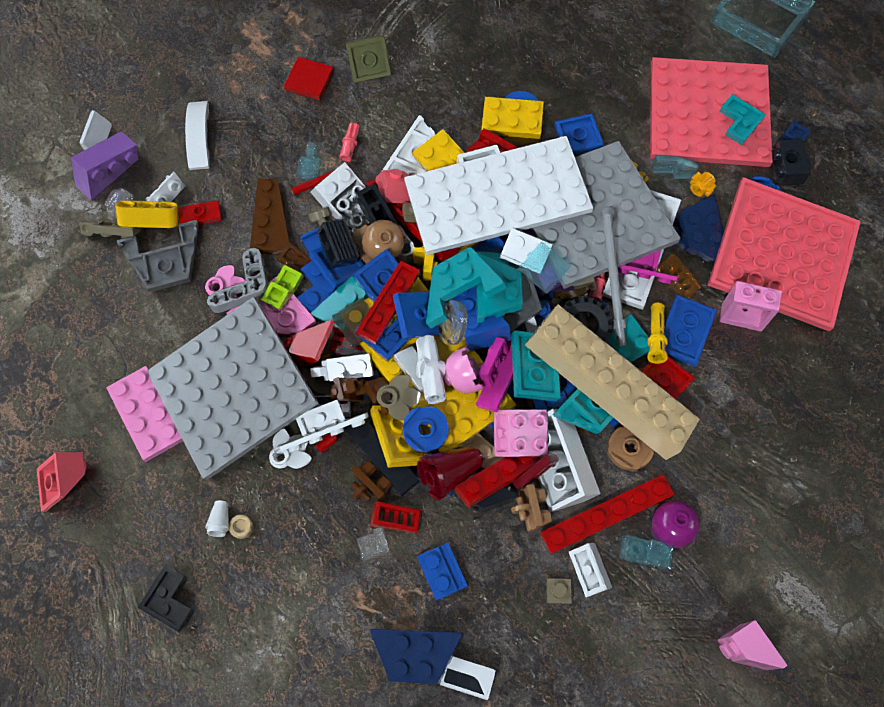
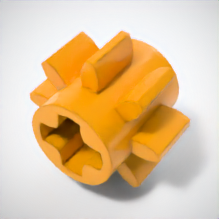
[689,172,716,197]

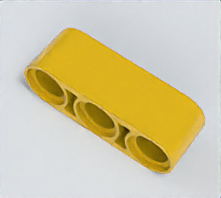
[115,201,179,228]

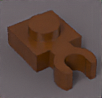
[364,377,393,416]

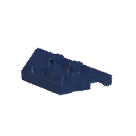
[678,196,724,262]
[370,628,463,684]

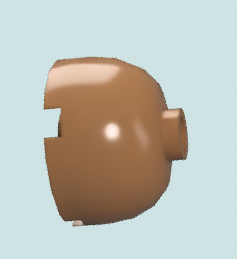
[362,220,405,260]

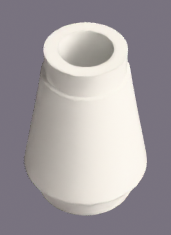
[205,501,229,537]

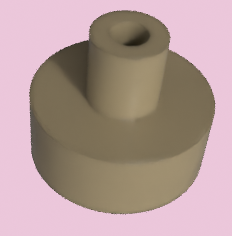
[308,206,330,226]

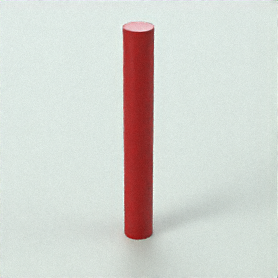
[291,169,336,196]

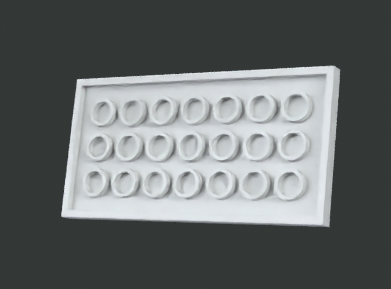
[404,136,593,255]

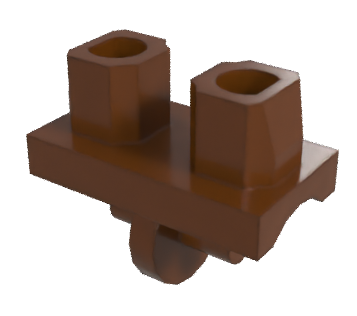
[330,377,367,402]
[351,461,392,502]

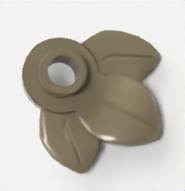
[377,375,423,420]

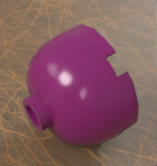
[651,500,700,548]

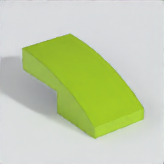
[261,265,304,310]

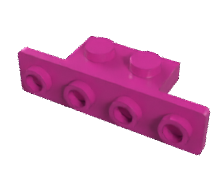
[617,251,678,284]
[476,332,513,412]

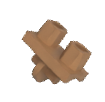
[511,484,552,532]

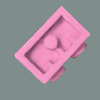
[494,410,548,457]

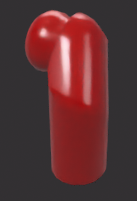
[315,433,338,454]

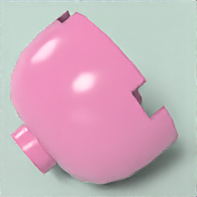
[444,347,484,394]

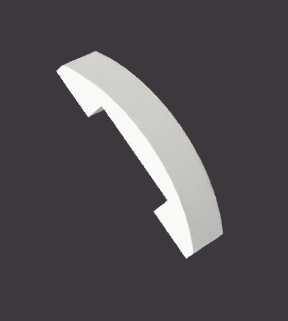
[185,101,209,170]

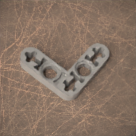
[207,248,269,313]

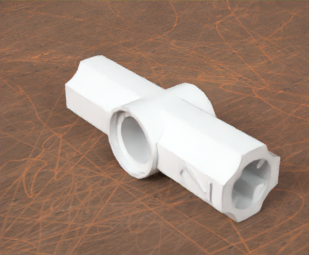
[416,335,446,404]

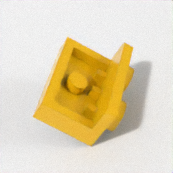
[413,246,438,291]

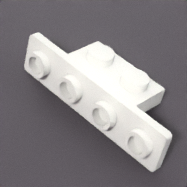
[280,399,369,453]

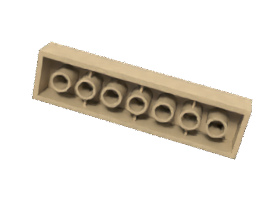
[525,304,700,460]

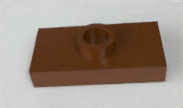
[277,242,312,284]

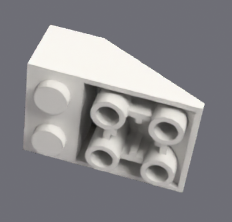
[310,162,369,232]

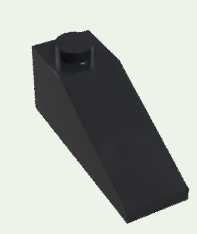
[355,183,405,239]

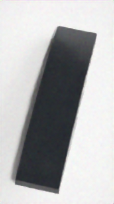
[343,414,420,497]

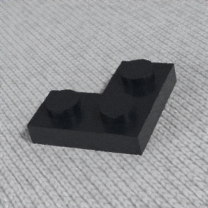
[138,565,193,632]

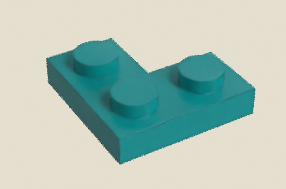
[719,94,766,145]

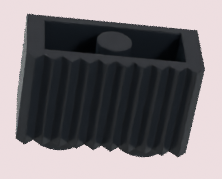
[317,219,360,268]

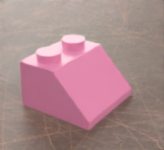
[718,620,788,670]

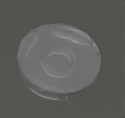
[439,300,468,345]

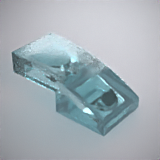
[652,155,699,179]

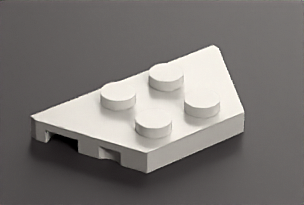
[381,115,435,176]

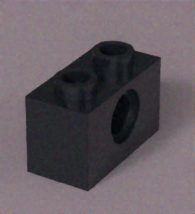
[771,139,811,186]

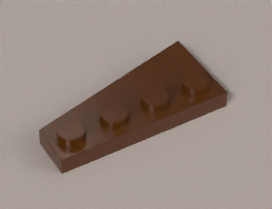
[250,178,289,254]

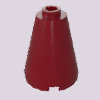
[417,446,483,501]

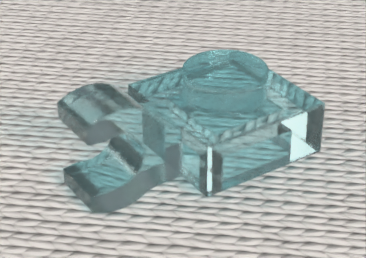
[296,143,321,179]

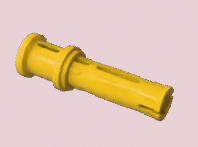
[647,302,668,364]

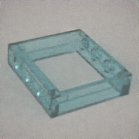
[710,0,816,58]

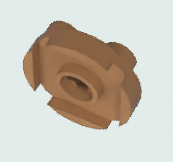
[607,426,654,472]

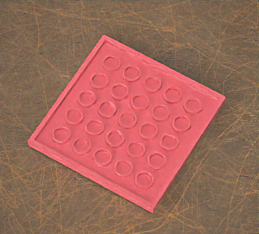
[650,57,773,167]
[708,177,861,331]

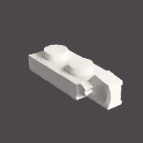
[310,353,374,381]

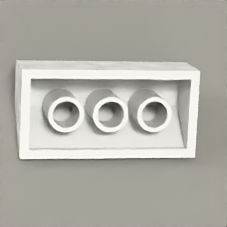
[538,409,601,512]

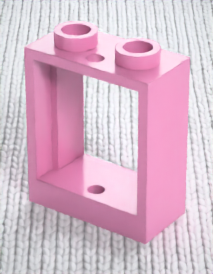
[719,281,782,332]

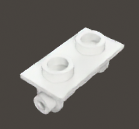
[146,172,186,202]

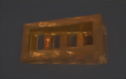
[656,254,701,299]

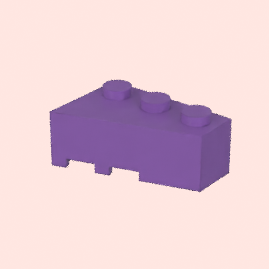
[71,132,138,200]

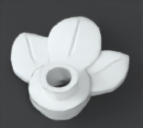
[269,429,312,469]

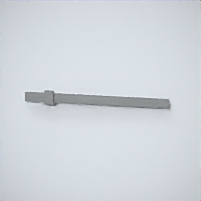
[602,214,626,346]

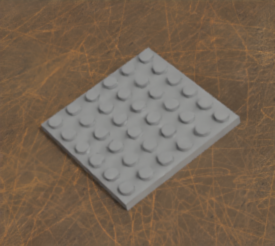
[530,141,680,289]
[148,297,318,480]

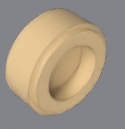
[229,515,253,539]

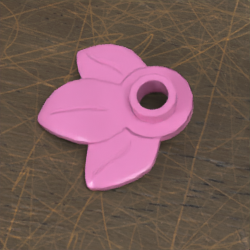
[205,265,246,300]

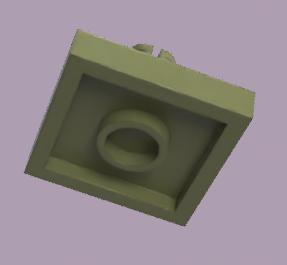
[345,35,391,83]

